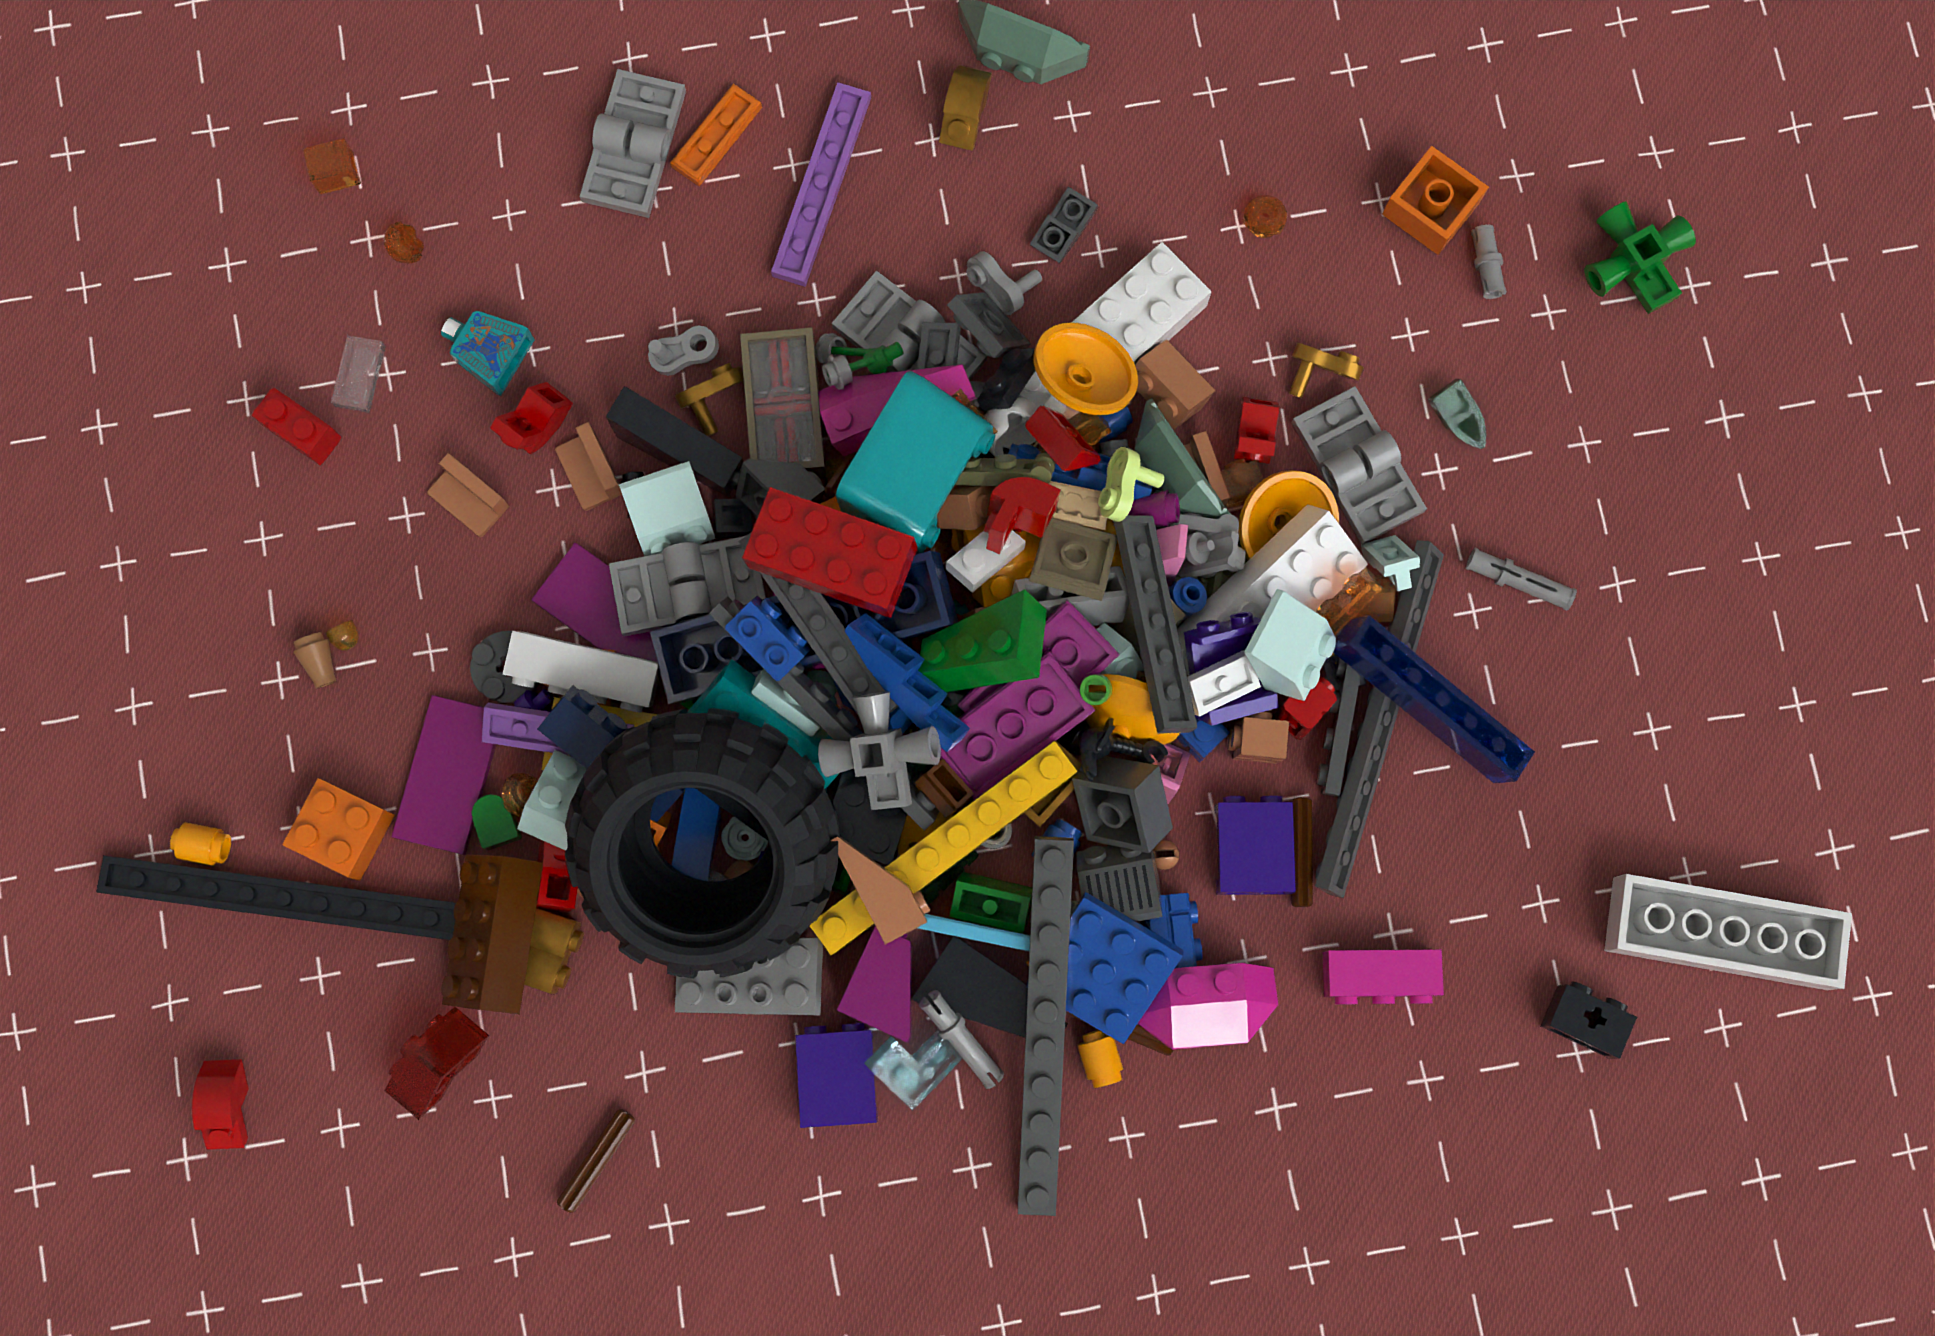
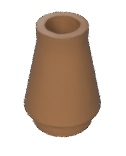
[293,632,337,689]

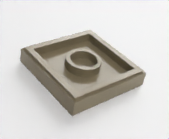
[1029,518,1118,601]

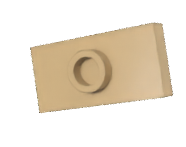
[1049,481,1107,530]

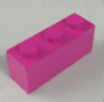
[1322,949,1444,1005]

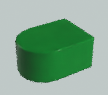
[472,794,522,851]

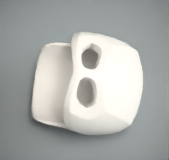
[984,396,1040,457]

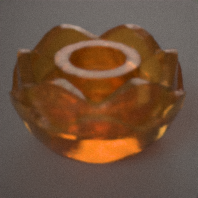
[1243,195,1287,238]
[384,221,424,264]
[501,772,538,817]

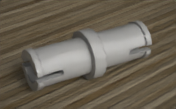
[1471,224,1507,299]

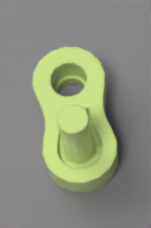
[1098,447,1164,522]

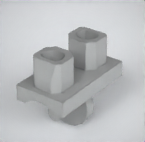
[1177,530,1246,579]

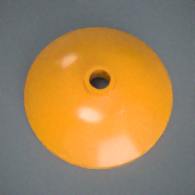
[1033,323,1138,415]
[1239,470,1339,560]
[1084,674,1180,745]

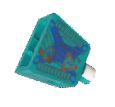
[441,311,535,396]

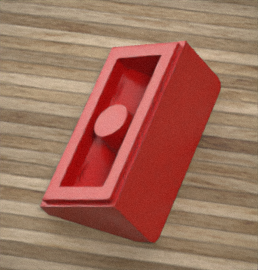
[1025,405,1101,471]

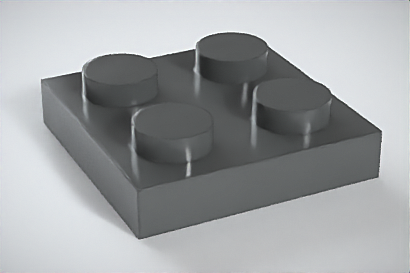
[947,292,1031,358]

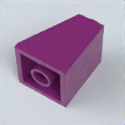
[837,926,912,1043]

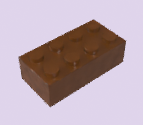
[441,855,543,1015]

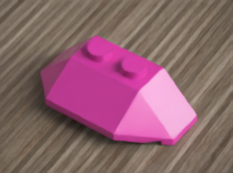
[1137,963,1278,1050]

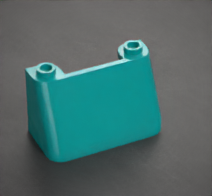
[836,371,995,555]

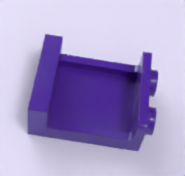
[1184,612,1279,726]
[1214,796,1296,895]
[795,1023,878,1128]

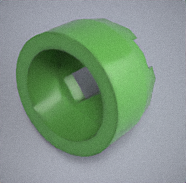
[1080,674,1112,705]

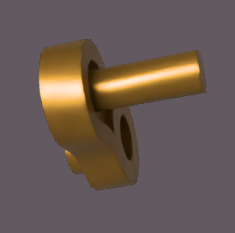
[1289,343,1364,398]
[675,363,744,436]

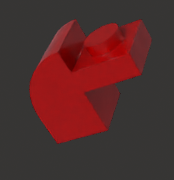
[490,382,573,454]
[1234,397,1280,464]
[984,477,1061,554]
[192,1059,249,1150]

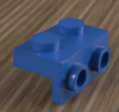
[725,596,811,681]

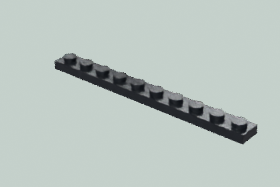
[96,855,456,940]

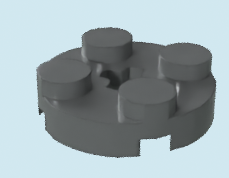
[470,631,540,705]

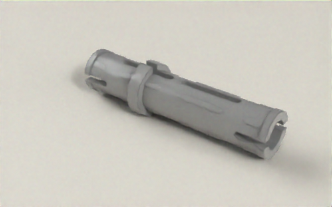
[1465,548,1577,611]
[919,990,1004,1089]

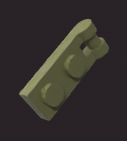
[955,452,1056,486]

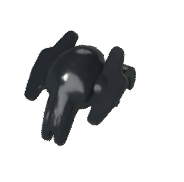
[1079,717,1168,781]

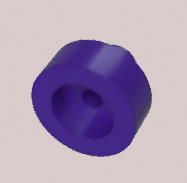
[514,689,554,712]

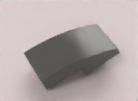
[1030,186,1099,264]

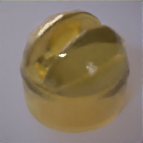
[326,620,359,651]

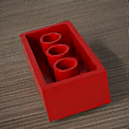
[742,487,918,618]

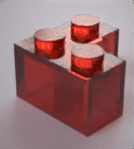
[384,1007,489,1120]

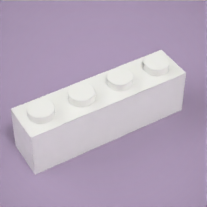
[503,631,661,712]

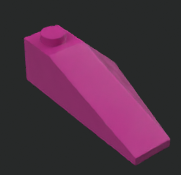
[818,364,977,457]

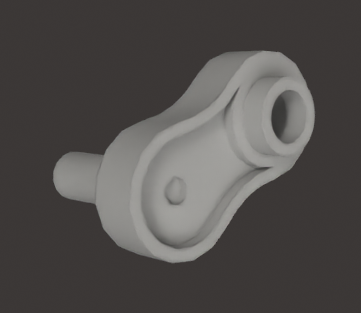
[966,251,1042,315]
[648,325,719,376]

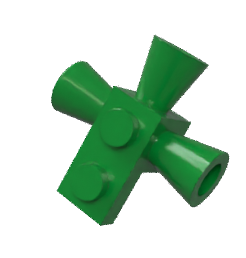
[1584,201,1696,314]

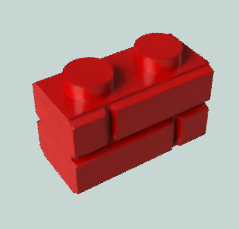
[252,387,342,466]
[1273,676,1337,740]

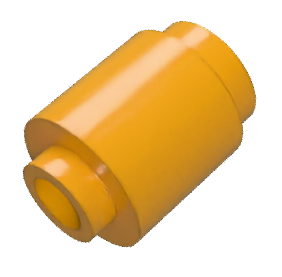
[170,822,231,865]
[1077,1030,1123,1088]

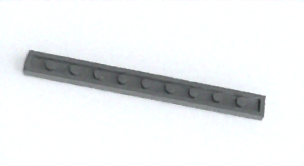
[1315,540,1444,899]
[1018,836,1074,1216]

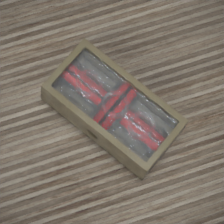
[740,327,827,479]

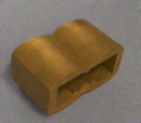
[524,908,584,994]

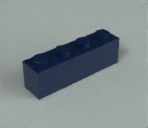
[537,685,685,822]

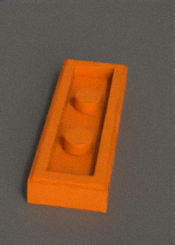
[670,83,762,187]

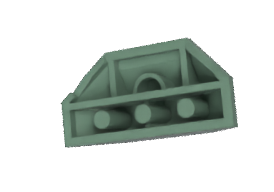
[958,0,1090,84]
[1134,398,1230,519]

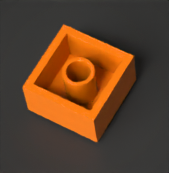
[1382,145,1489,255]
[282,778,395,881]

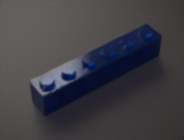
[1333,615,1535,783]

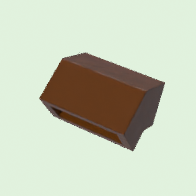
[915,758,974,818]

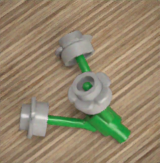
[815,333,904,390]

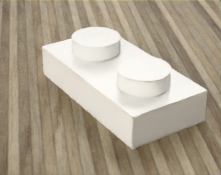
[946,530,1026,593]
[1187,650,1261,716]

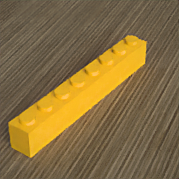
[810,741,1078,955]

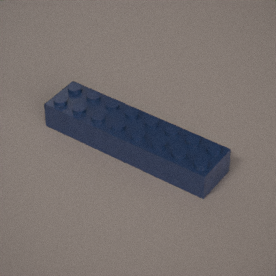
[650,551,959,704]

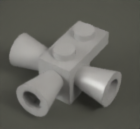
[818,691,941,810]

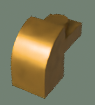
[939,65,992,151]

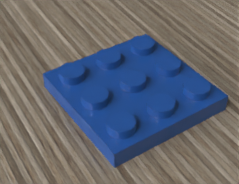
[1026,892,1184,1044]

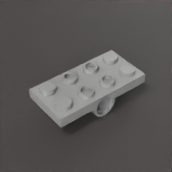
[579,69,686,218]
[832,271,987,380]
[1291,386,1427,545]
[609,536,766,637]
[675,938,823,1015]

